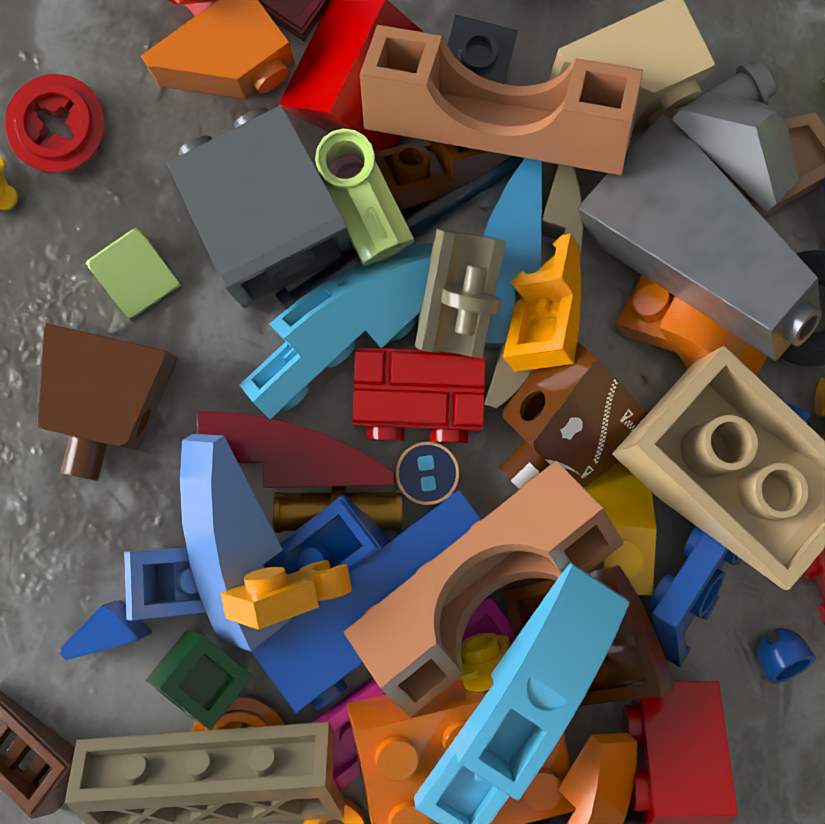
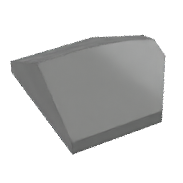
[672,92,799,212]

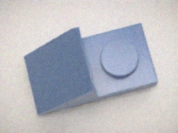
[124,547,206,620]

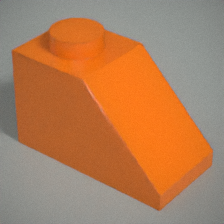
[141,0,295,99]

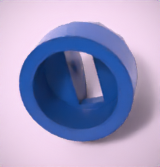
[757,628,816,684]

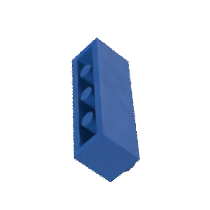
[250,490,481,713]

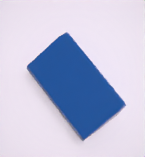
[263,494,390,574]

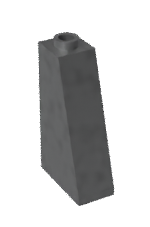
[577,112,822,361]

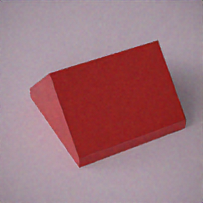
[278,0,423,152]

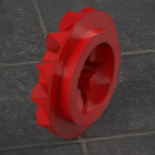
[5,74,107,175]

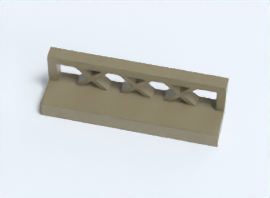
[65,722,345,824]

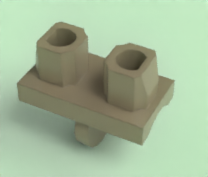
[415,229,506,358]

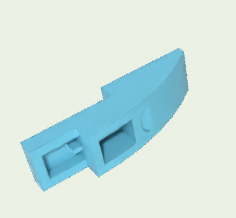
[239,243,433,419]
[414,561,630,824]

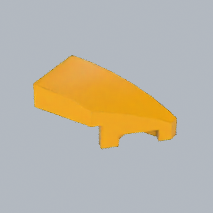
[503,233,581,372]

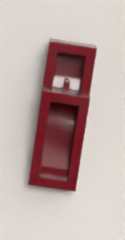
[196,411,395,488]

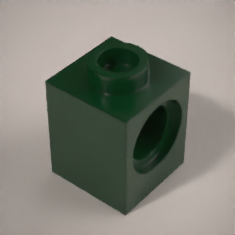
[145,629,253,731]

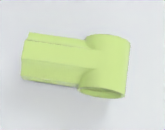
[315,128,414,267]

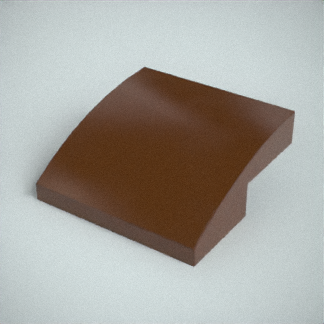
[502,565,674,706]

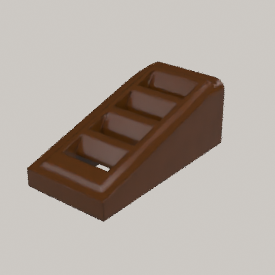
[0,691,75,819]

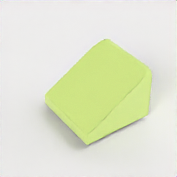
[86,227,182,321]

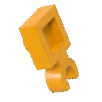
[221,560,352,630]

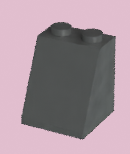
[166,105,353,308]

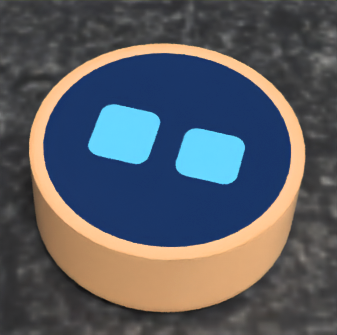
[396,442,459,505]

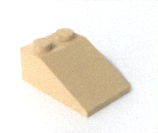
[612,346,825,590]

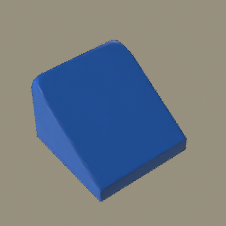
[59,600,152,660]

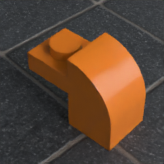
[614,275,768,376]

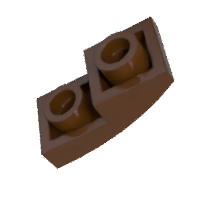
[374,140,511,210]

